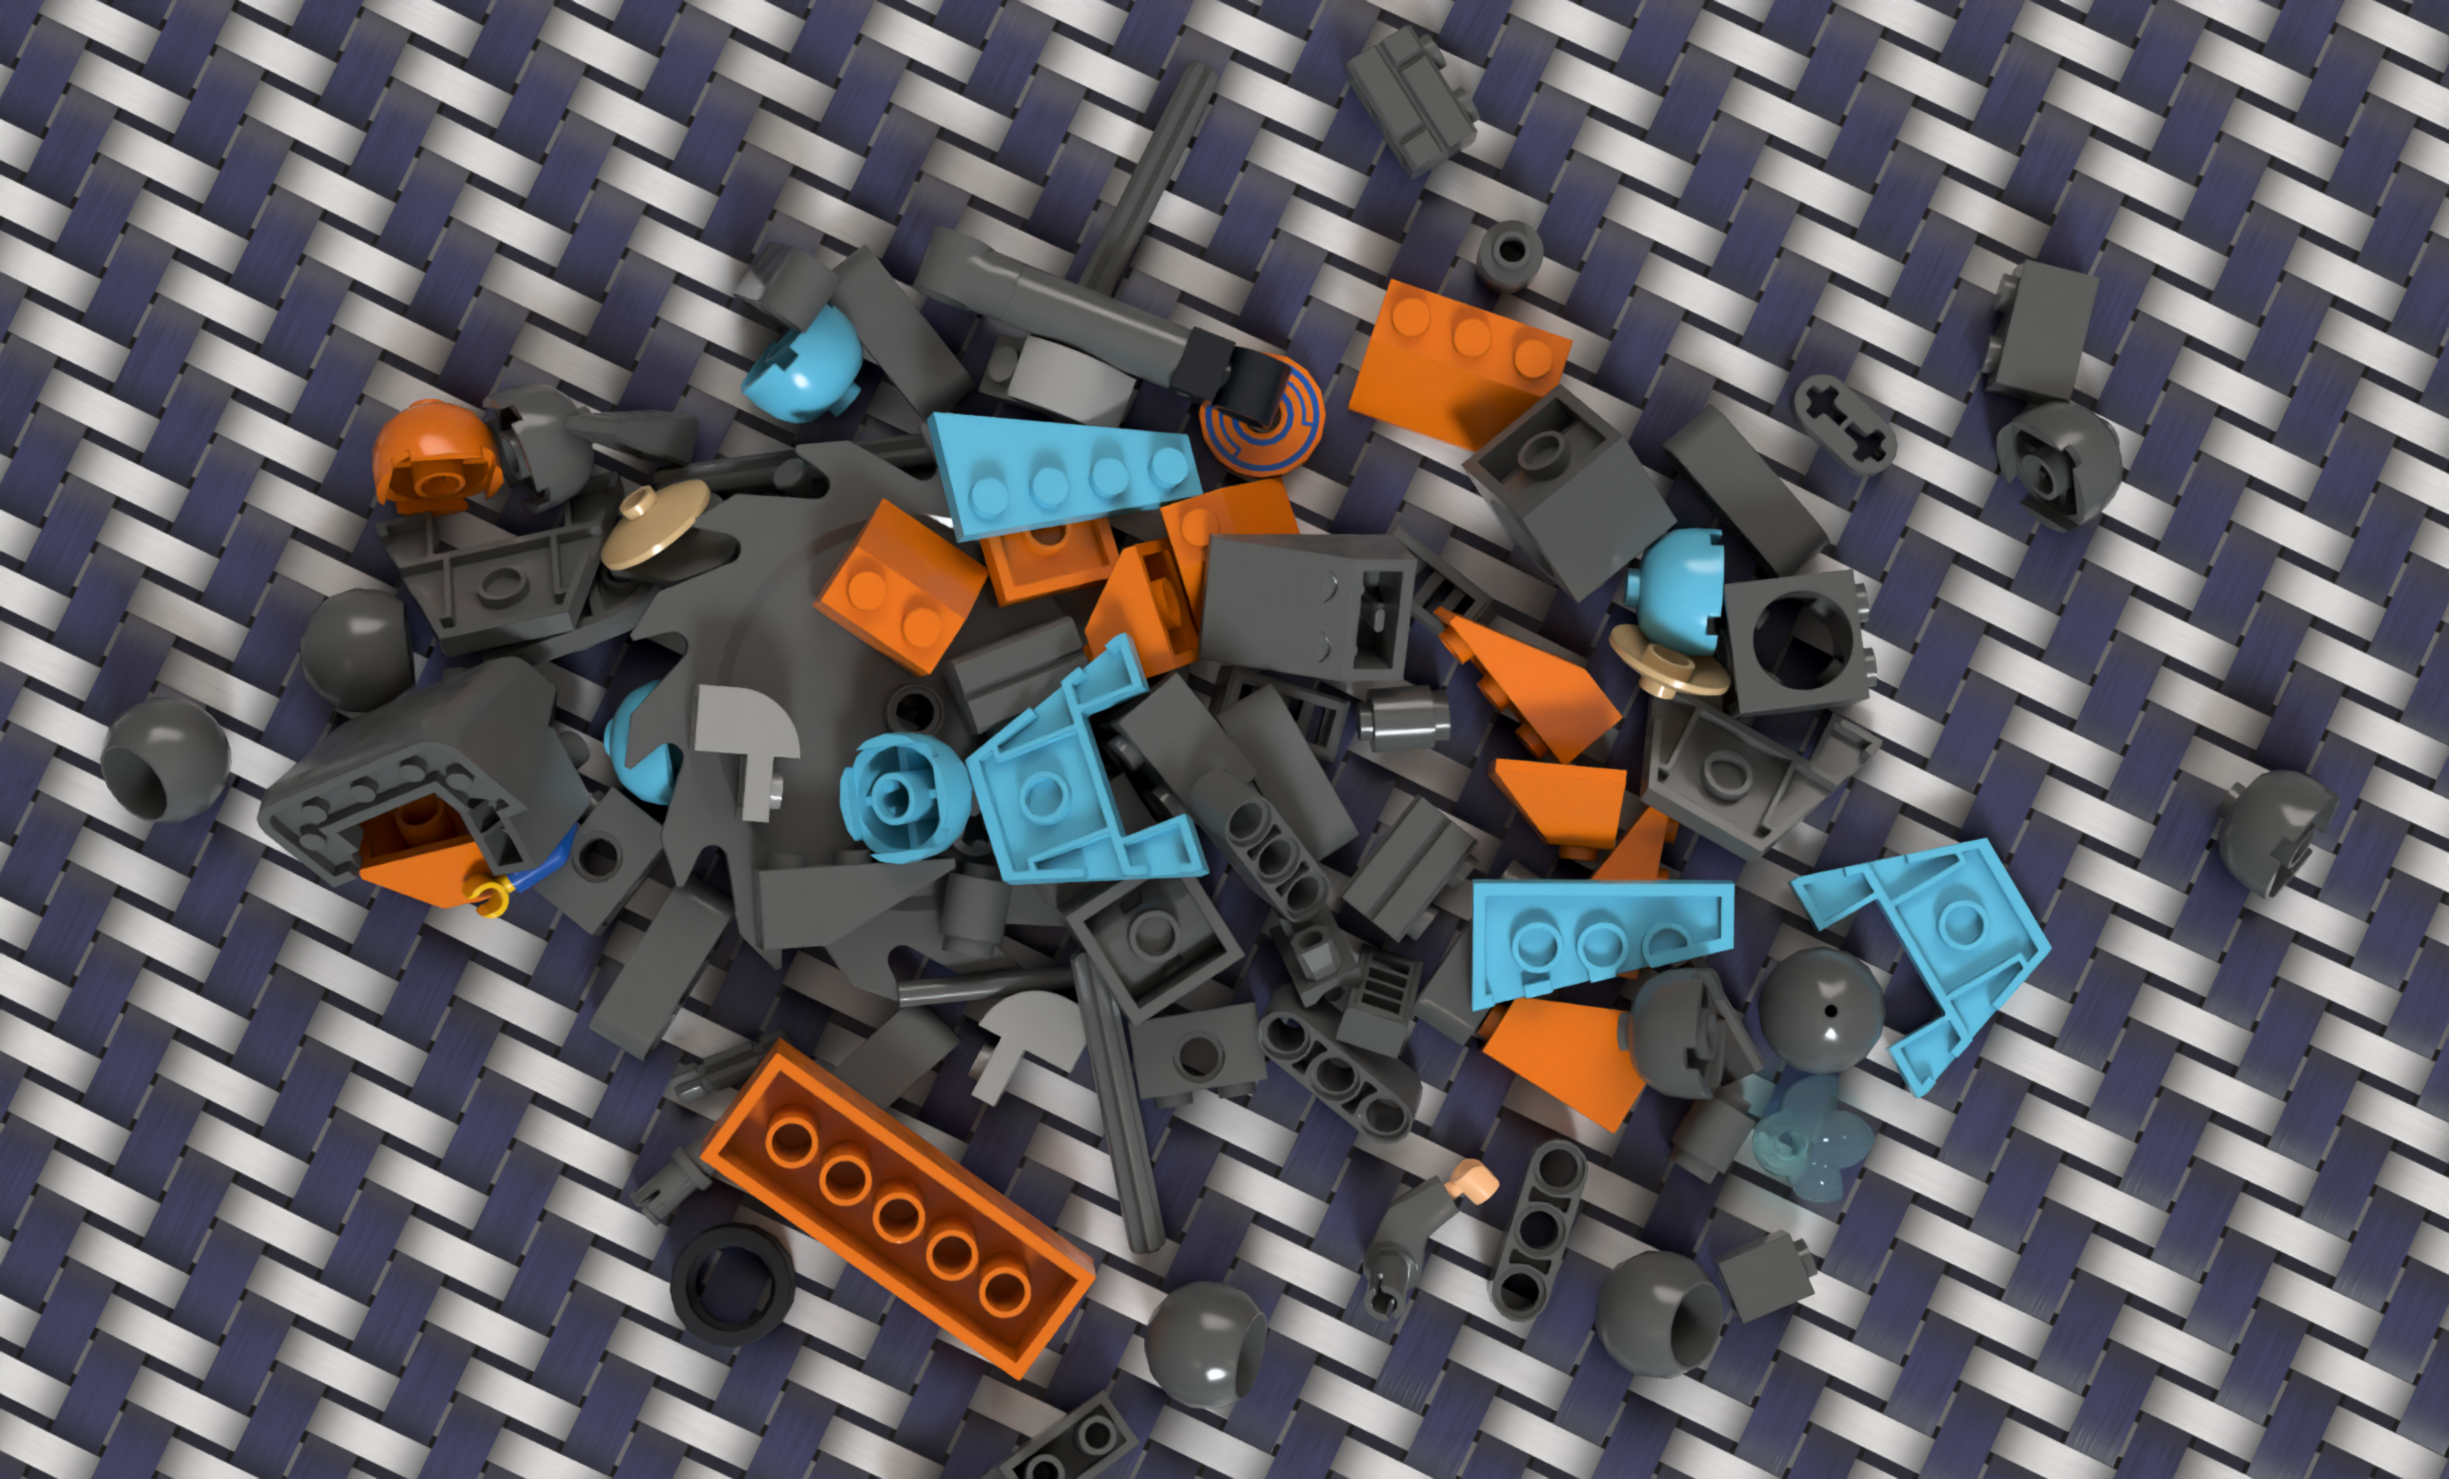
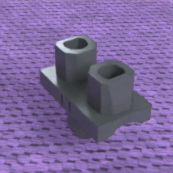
[1269,904,1364,1008]

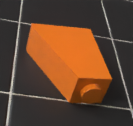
[1476,997,1645,1134]

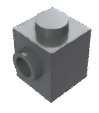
[1710,1229,1818,1324]

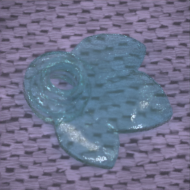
[1752,1074,1875,1203]

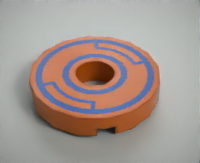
[1199,352,1326,480]

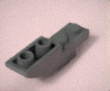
[975,1390,1140,1479]

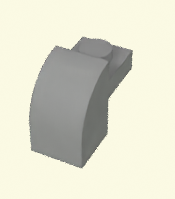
[978,333,1136,428]
[688,684,800,822]
[968,990,1087,1106]

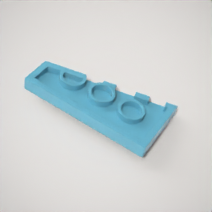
[927,412,1203,543]
[1471,879,1735,1012]

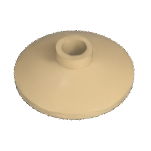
[601,479,711,570]
[1609,624,1731,699]

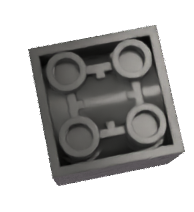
[1461,384,1678,603]
[1711,569,1877,720]
[1053,877,1245,1027]

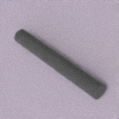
[897,964,1076,1008]

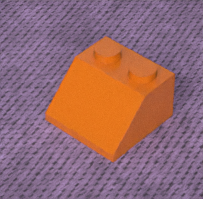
[811,498,989,678]

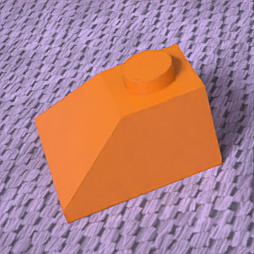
[1160,476,1300,632]
[1083,537,1201,679]
[1487,758,1627,862]
[358,792,501,909]

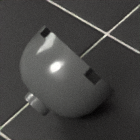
[483,383,595,516]
[1996,401,2123,533]
[2216,769,2341,900]
[1617,968,1727,1100]

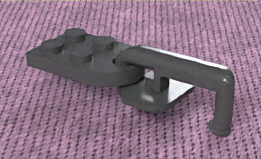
[481,458,819,667]

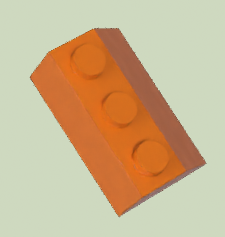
[1347,279,1573,453]

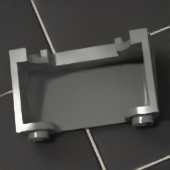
[257,657,557,888]

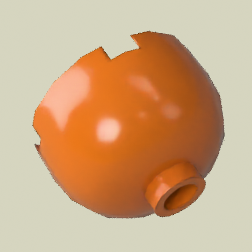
[372,399,504,517]

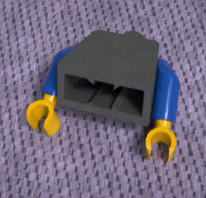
[458,725,590,918]

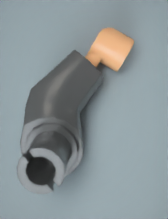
[1363,1158,1499,1321]

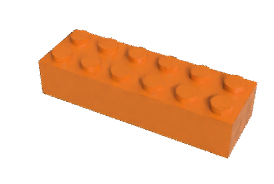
[699,1037,1096,1381]

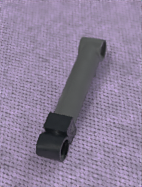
[912,226,1293,430]

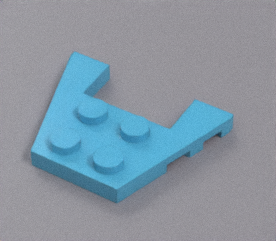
[965,632,1210,885]
[1787,838,2053,1098]

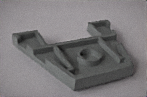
[376,471,625,658]
[1639,646,1883,864]

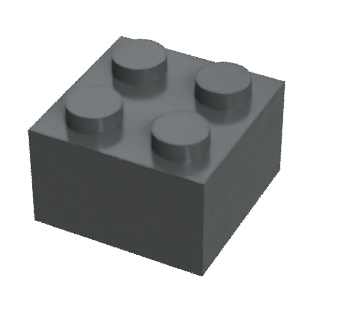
[1091,673,1258,824]

